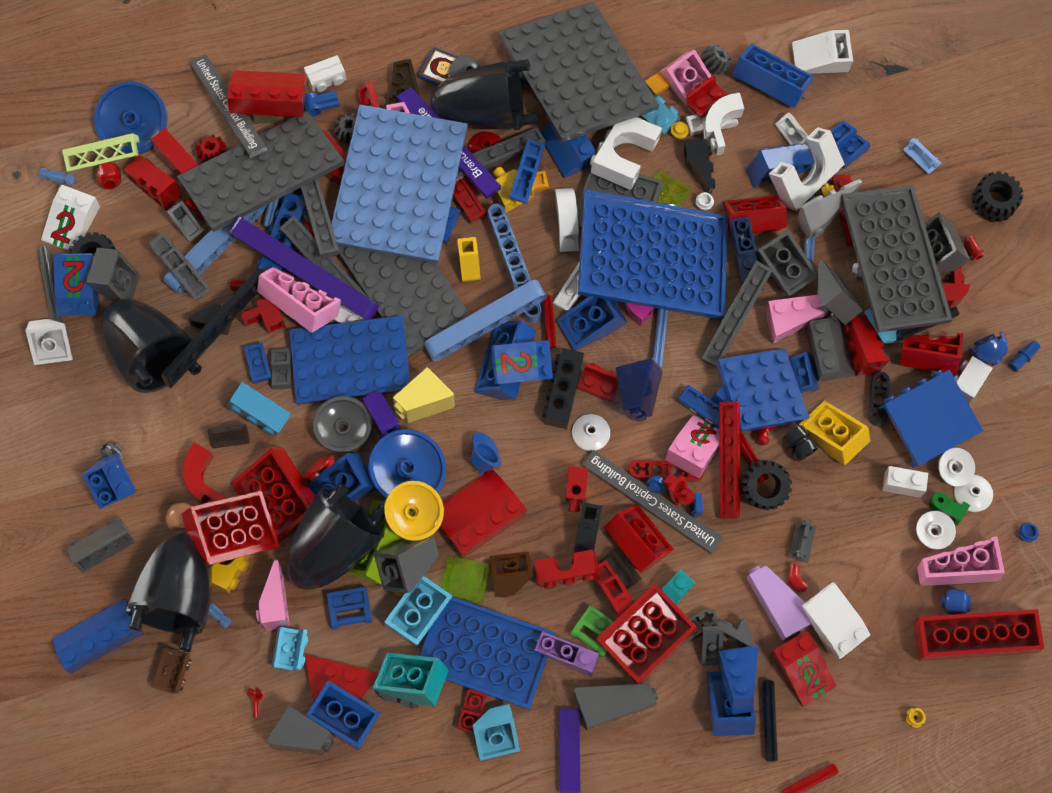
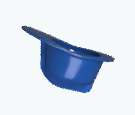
[470,432,501,474]

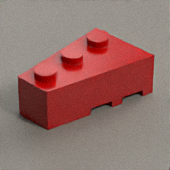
[124,155,182,211]
[899,333,963,375]

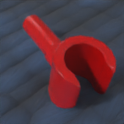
[247,687,264,718]

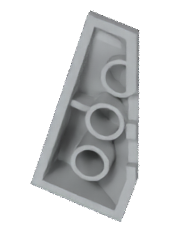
[796,179,862,239]

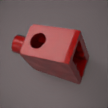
[565,466,588,513]

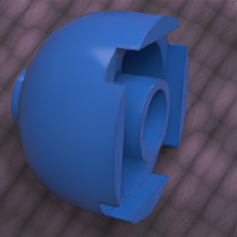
[968,332,1008,366]

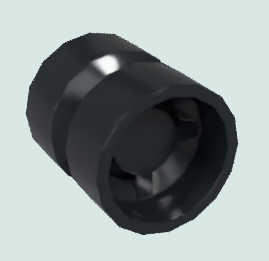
[783,425,819,462]

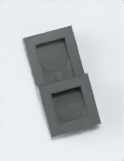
[271,348,292,389]

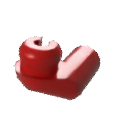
[756,426,776,446]
[788,564,808,592]

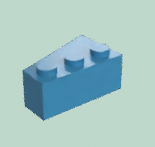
[225,382,291,436]

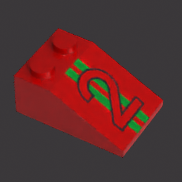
[770,630,837,707]

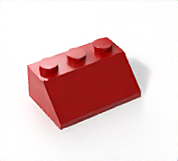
[724,195,787,234]
[604,504,674,573]

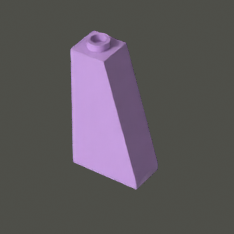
[747,566,812,641]

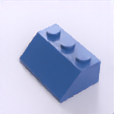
[541,123,597,178]
[306,681,381,751]

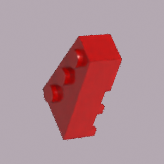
[843,315,890,376]

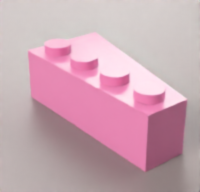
[257,267,341,333]
[917,536,1005,586]

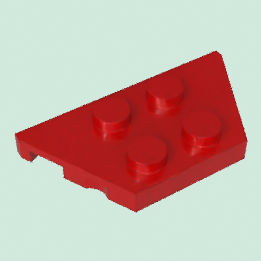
[305,655,379,700]

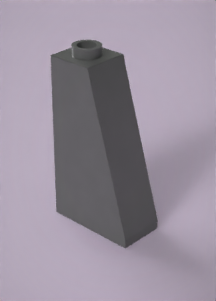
[573,684,658,730]

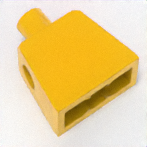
[493,167,534,213]

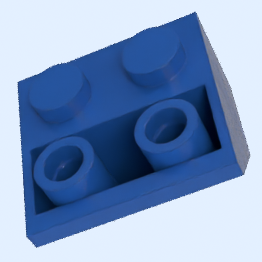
[82,452,136,509]

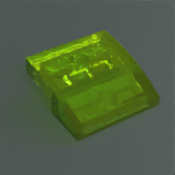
[654,170,691,207]
[442,557,491,603]

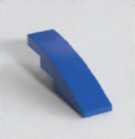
[509,139,545,204]

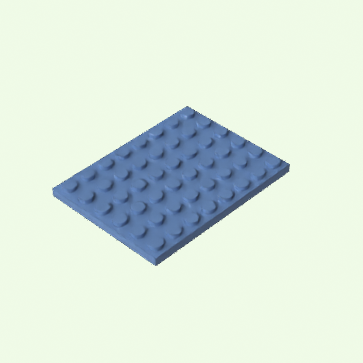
[331,104,468,263]

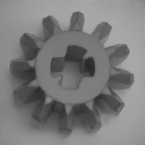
[700,43,731,75]
[334,113,356,144]

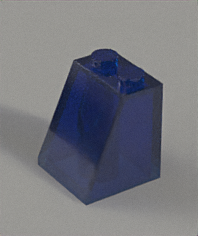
[615,358,663,422]

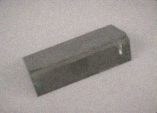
[207,424,250,448]
[599,548,642,590]

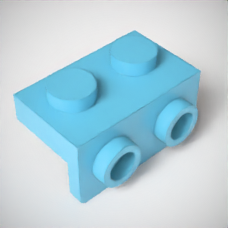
[642,94,681,134]
[271,627,308,672]

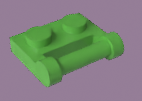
[570,605,614,658]

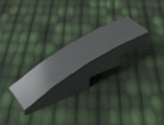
[148,232,211,301]

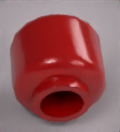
[96,162,121,190]

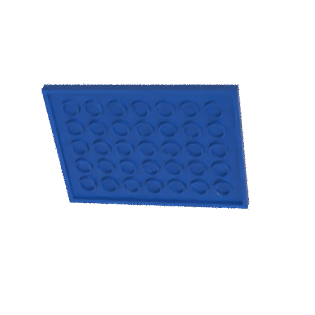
[578,190,728,319]

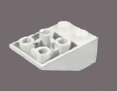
[792,30,853,74]

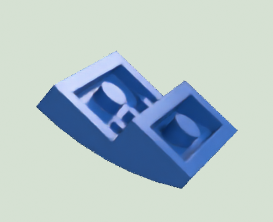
[831,120,870,169]

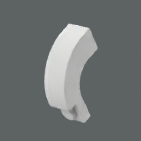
[703,93,744,156]
[555,188,579,252]

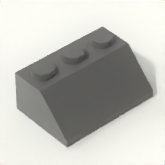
[924,212,970,273]
[806,318,855,382]
[67,518,136,573]

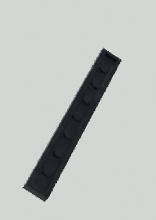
[161,268,263,388]

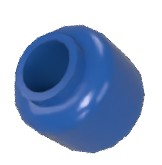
[941,589,971,615]

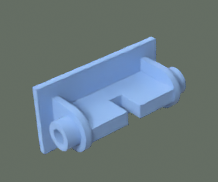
[903,138,941,174]

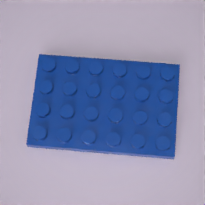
[290,315,410,405]
[419,597,556,710]

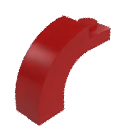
[183,442,226,504]

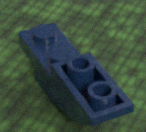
[730,216,763,291]

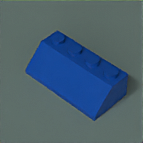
[732,43,814,108]
[474,320,536,400]
[52,599,144,674]

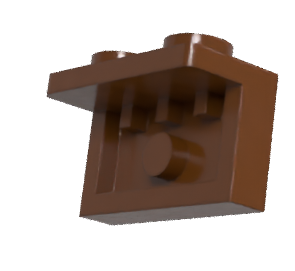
[151,647,192,694]

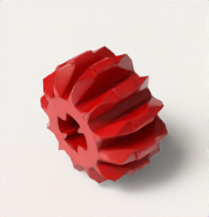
[195,134,227,163]

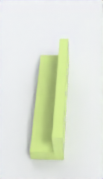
[62,133,140,172]

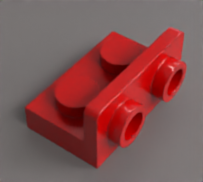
[686,76,728,119]
[577,363,622,403]

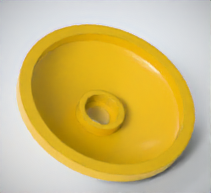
[384,481,444,541]

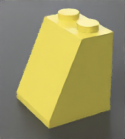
[393,367,455,423]

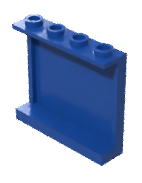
[879,370,984,468]

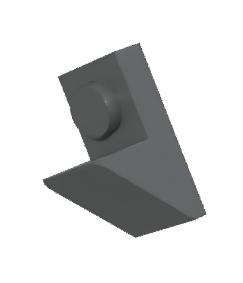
[166,200,204,241]
[716,617,753,648]
[700,626,723,665]

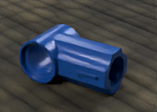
[304,91,340,117]

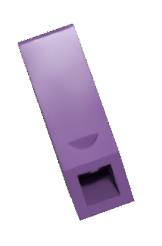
[535,632,599,677]

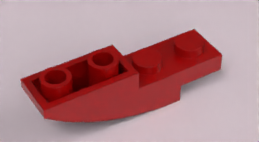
[594,560,634,618]

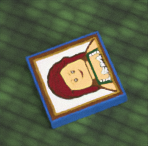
[419,47,459,86]

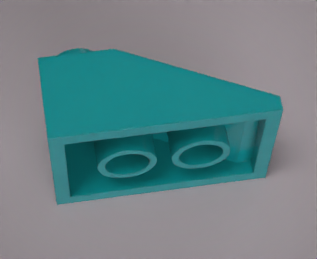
[373,653,449,707]

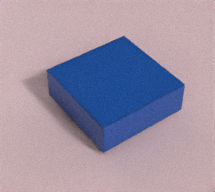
[689,493,703,518]

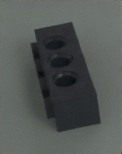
[542,348,584,429]

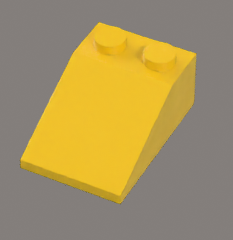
[799,400,871,465]

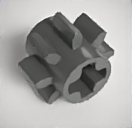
[99,441,124,460]

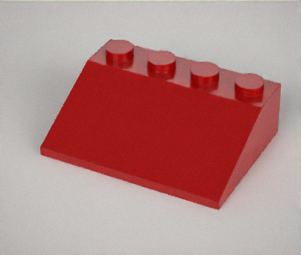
[227,70,307,117]
[231,448,315,542]
[439,469,527,559]
[181,491,280,566]
[596,583,697,684]

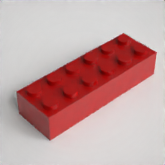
[913,609,1045,661]

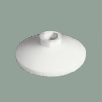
[572,414,610,451]
[938,448,975,487]
[954,475,993,512]
[916,511,956,550]

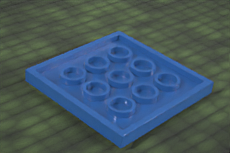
[716,349,809,432]

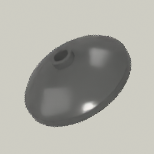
[313,396,372,453]

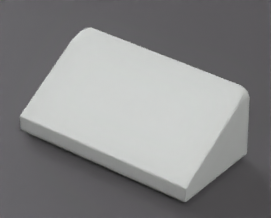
[775,112,808,145]

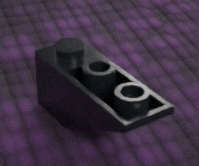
[684,139,715,195]
[572,502,602,565]

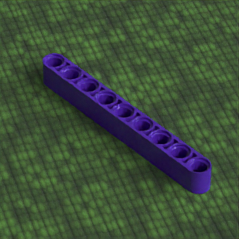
[228,216,380,320]

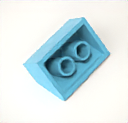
[384,576,453,646]

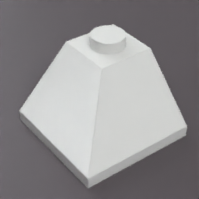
[26,319,73,365]

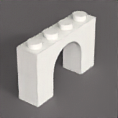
[590,117,662,190]
[769,127,844,211]

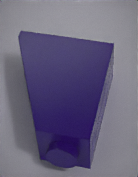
[362,390,400,438]

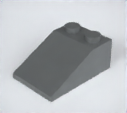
[756,230,818,297]
[87,248,140,301]
[818,259,863,325]

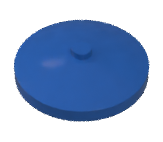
[94,82,168,155]
[368,429,446,500]

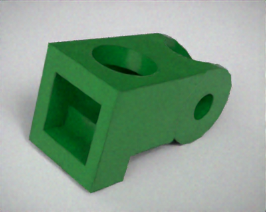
[929,492,970,525]

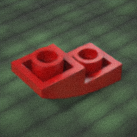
[457,688,487,734]

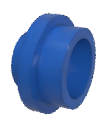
[647,475,666,493]
[1018,523,1039,542]

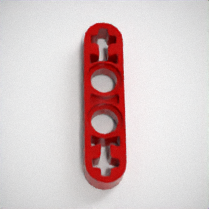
[628,460,704,482]

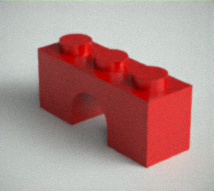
[534,550,600,589]

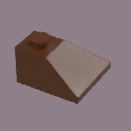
[490,552,533,597]

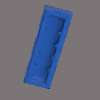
[677,385,719,429]

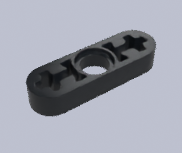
[868,371,890,426]

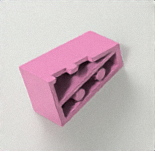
[765,295,828,344]

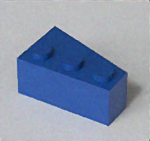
[745,144,814,188]
[718,645,759,715]

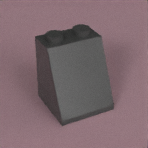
[373,537,439,593]
[265,706,335,755]

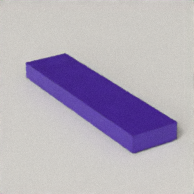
[559,709,581,793]

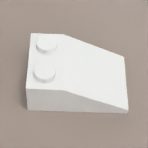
[802,582,870,659]

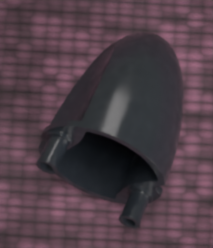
[430,58,539,130]
[103,299,202,393]
[287,482,385,590]
[126,529,212,652]

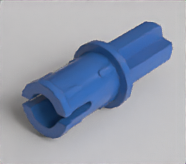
[1008,340,1041,372]

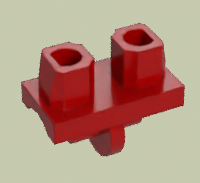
[664,474,694,507]

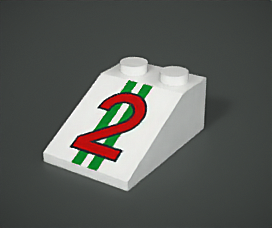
[41,185,100,252]

